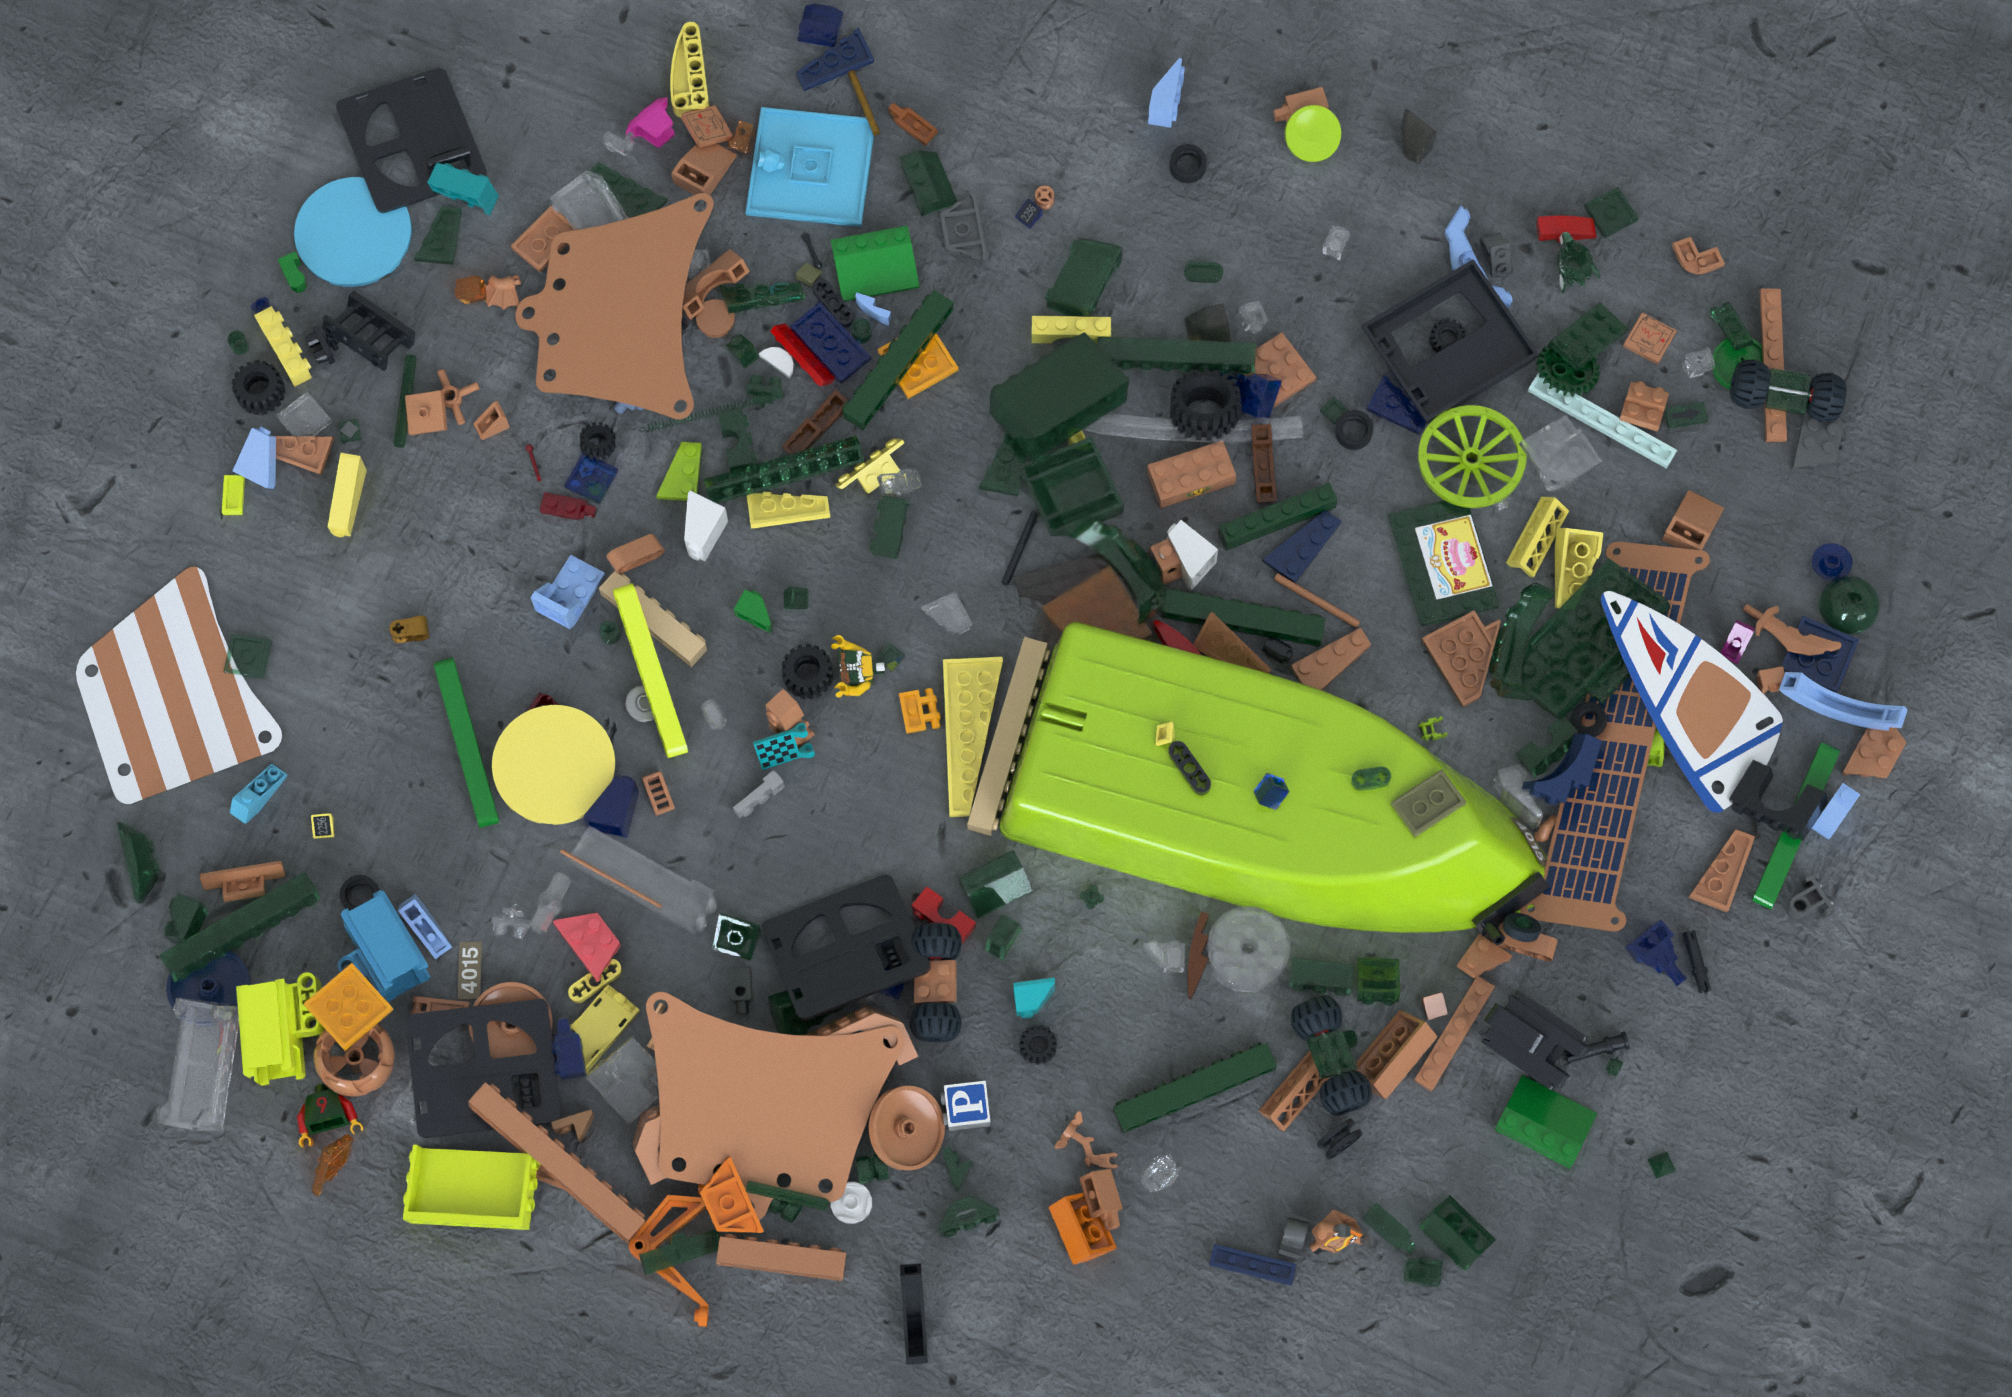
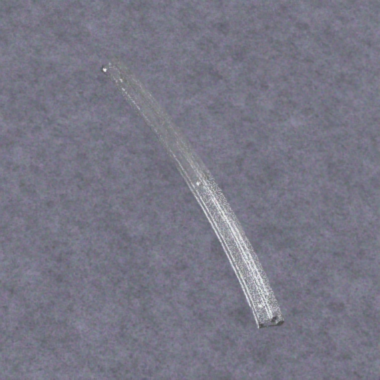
[1011,395,1304,442]

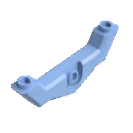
[1444,205,1512,308]

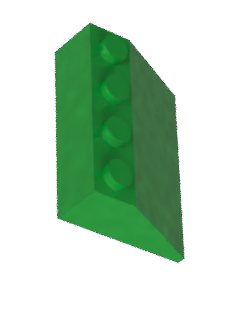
[831,225,919,302]
[1494,1075,1597,1169]

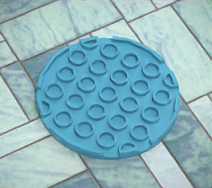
[294,177,412,287]

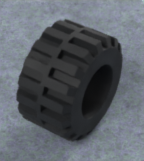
[232,360,285,415]
[782,644,833,699]

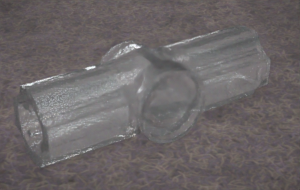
[529,872,572,935]

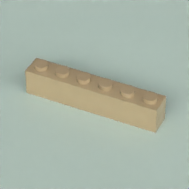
[599,571,707,668]

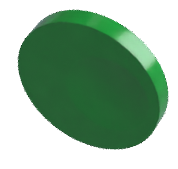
[1711,336,1762,390]

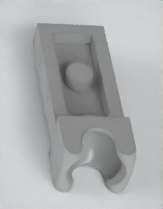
[733,770,785,819]

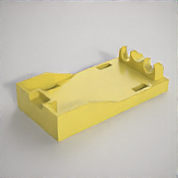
[553,984,640,1074]

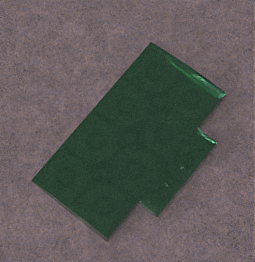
[1499,558,1670,722]

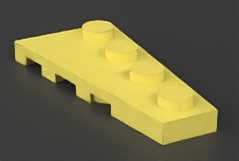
[746,490,830,529]

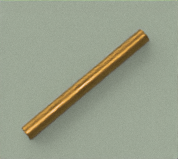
[848,70,880,136]

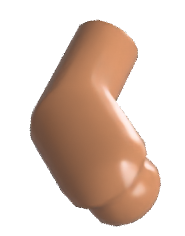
[1534,815,1557,842]

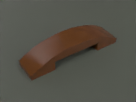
[1251,424,1277,503]

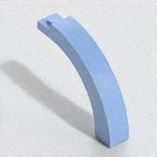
[1779,672,1908,731]

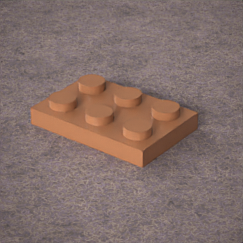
[511,206,579,273]

